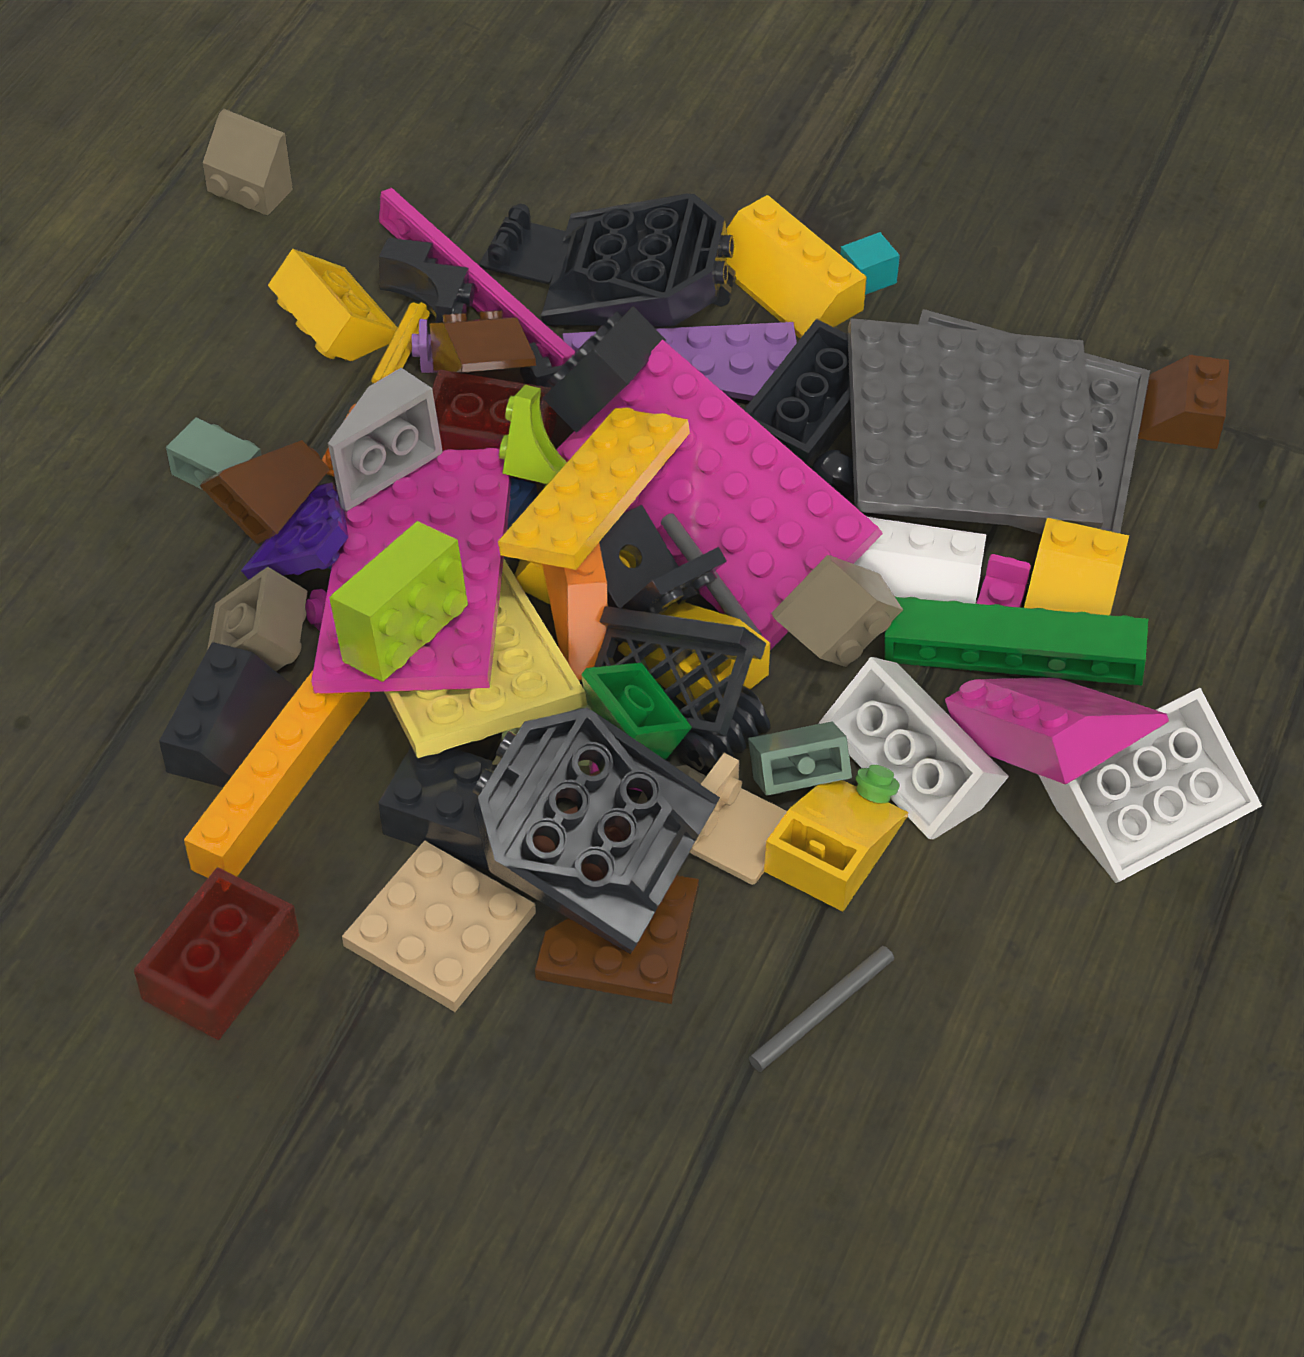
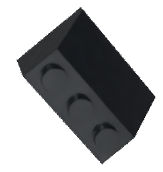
[159,642,297,787]

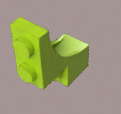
[499,385,567,488]

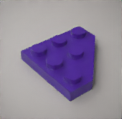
[241,482,349,579]

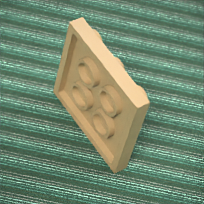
[342,841,536,1012]

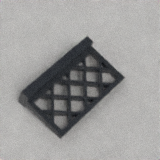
[594,606,767,737]

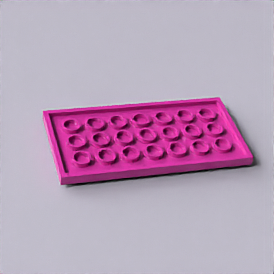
[557,339,883,650]
[311,448,513,694]

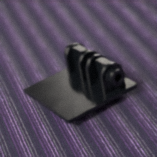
[479,204,566,285]

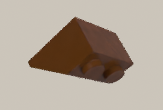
[430,310,536,372]
[1138,355,1229,449]

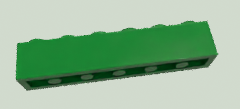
[885,597,1149,686]

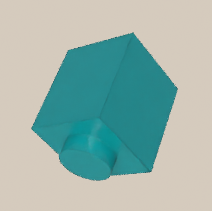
[840,232,900,295]

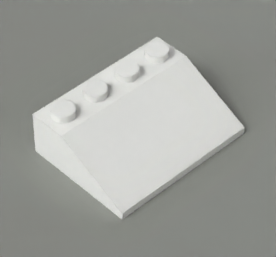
[1038,688,1262,883]

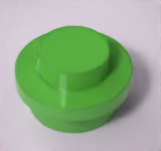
[856,765,900,803]

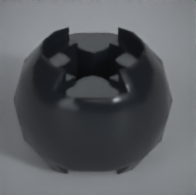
[811,450,854,498]

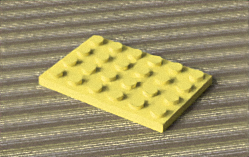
[384,559,587,758]

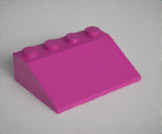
[945,678,1169,785]

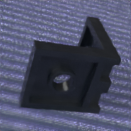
[599,505,727,614]

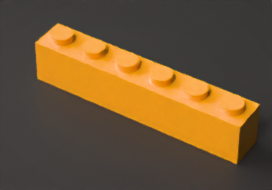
[184,671,370,887]

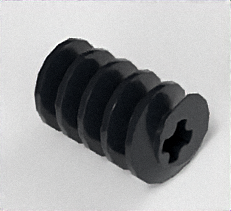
[676,686,771,772]

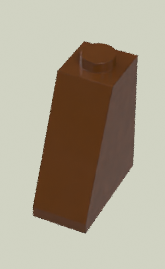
[200,440,330,544]

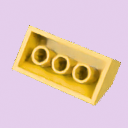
[727,195,867,338]

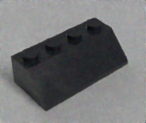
[744,319,851,468]

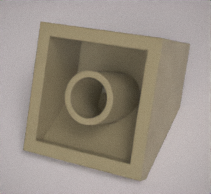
[203,109,293,216]
[771,555,903,667]
[207,567,307,671]

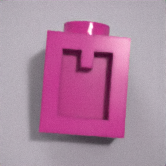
[976,554,1031,608]

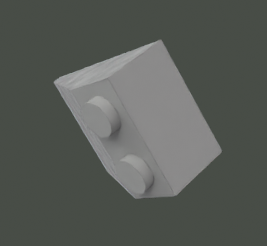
[328,368,443,512]

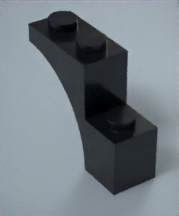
[379,238,475,323]

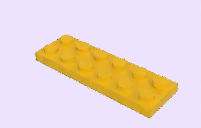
[498,408,690,570]

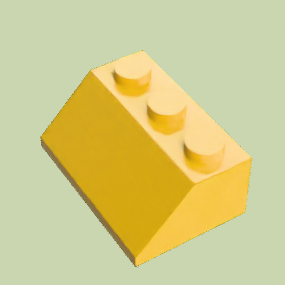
[268,249,398,361]

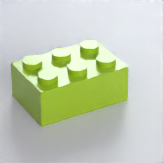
[329,521,468,682]

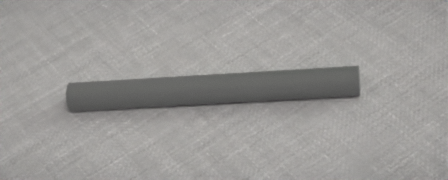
[661,513,762,636]
[749,946,894,1072]

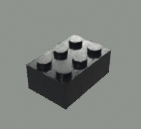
[543,306,666,433]
[378,746,494,871]

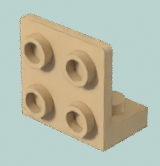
[689,753,787,885]

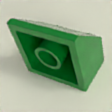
[581,663,692,760]

